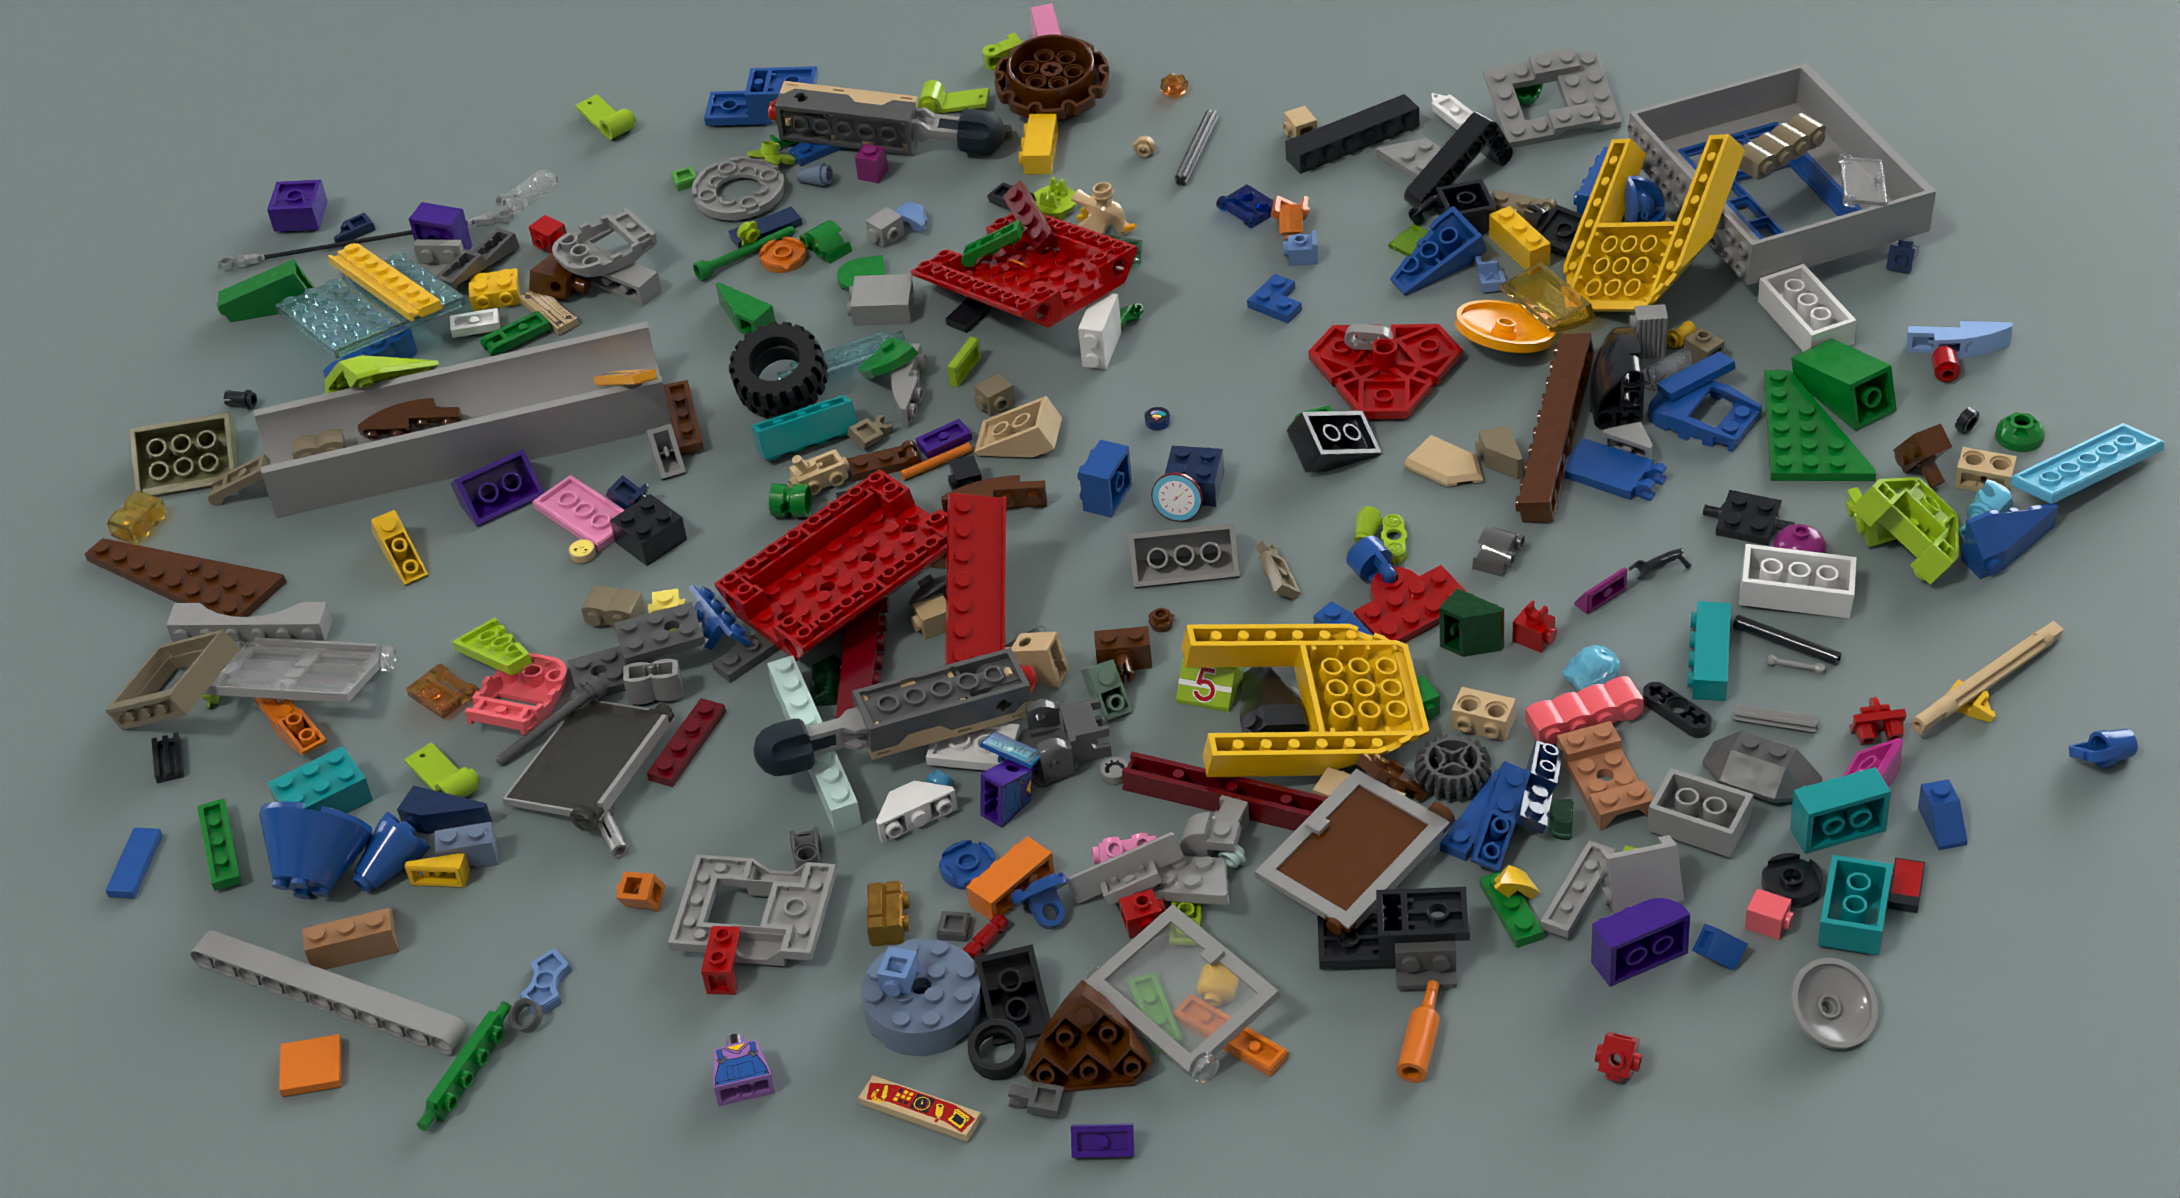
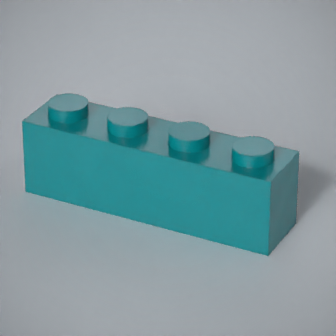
[750,395,857,460]
[1687,601,1731,701]

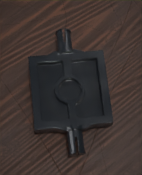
[1703,490,1795,546]

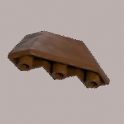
[1024,980,1154,1091]

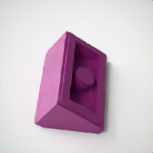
[1574,567,1627,614]

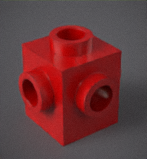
[1119,889,1165,939]
[1595,1032,1642,1082]

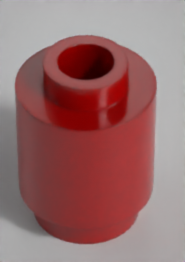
[1931,345,1961,382]

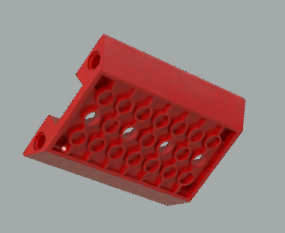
[910,213,1138,328]
[714,469,947,661]

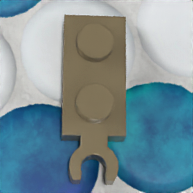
[1256,540,1301,600]

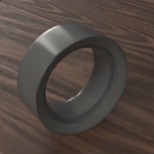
[508,998,543,1033]

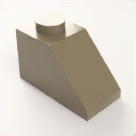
[1475,426,1523,479]

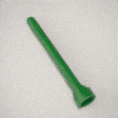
[693,226,795,281]

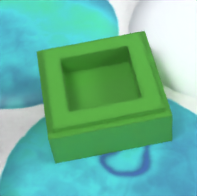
[670,166,697,191]

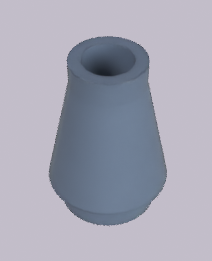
[797,163,833,186]

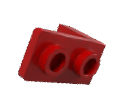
[701,926,741,995]

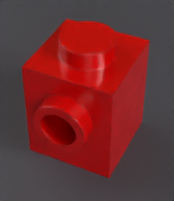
[529,215,567,254]

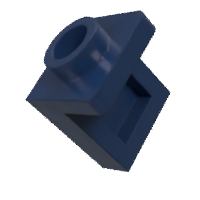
[1886,239,1920,273]
[606,475,649,510]

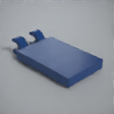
[1564,438,1667,501]

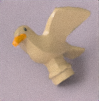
[1071,182,1136,236]

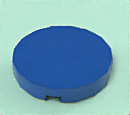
[939,840,996,889]

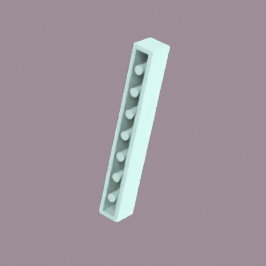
[767,655,862,834]

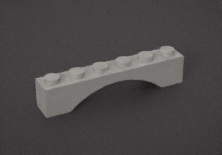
[166,602,333,643]

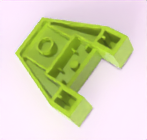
[1851,477,1959,584]

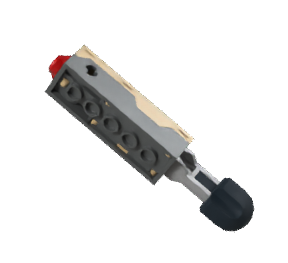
[768,81,1005,155]
[753,648,1037,776]

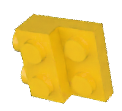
[469,268,520,312]

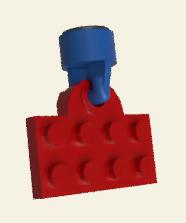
[1346,536,1467,643]

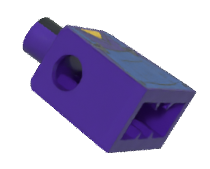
[980,759,1038,828]

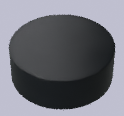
[1955,407,1979,434]

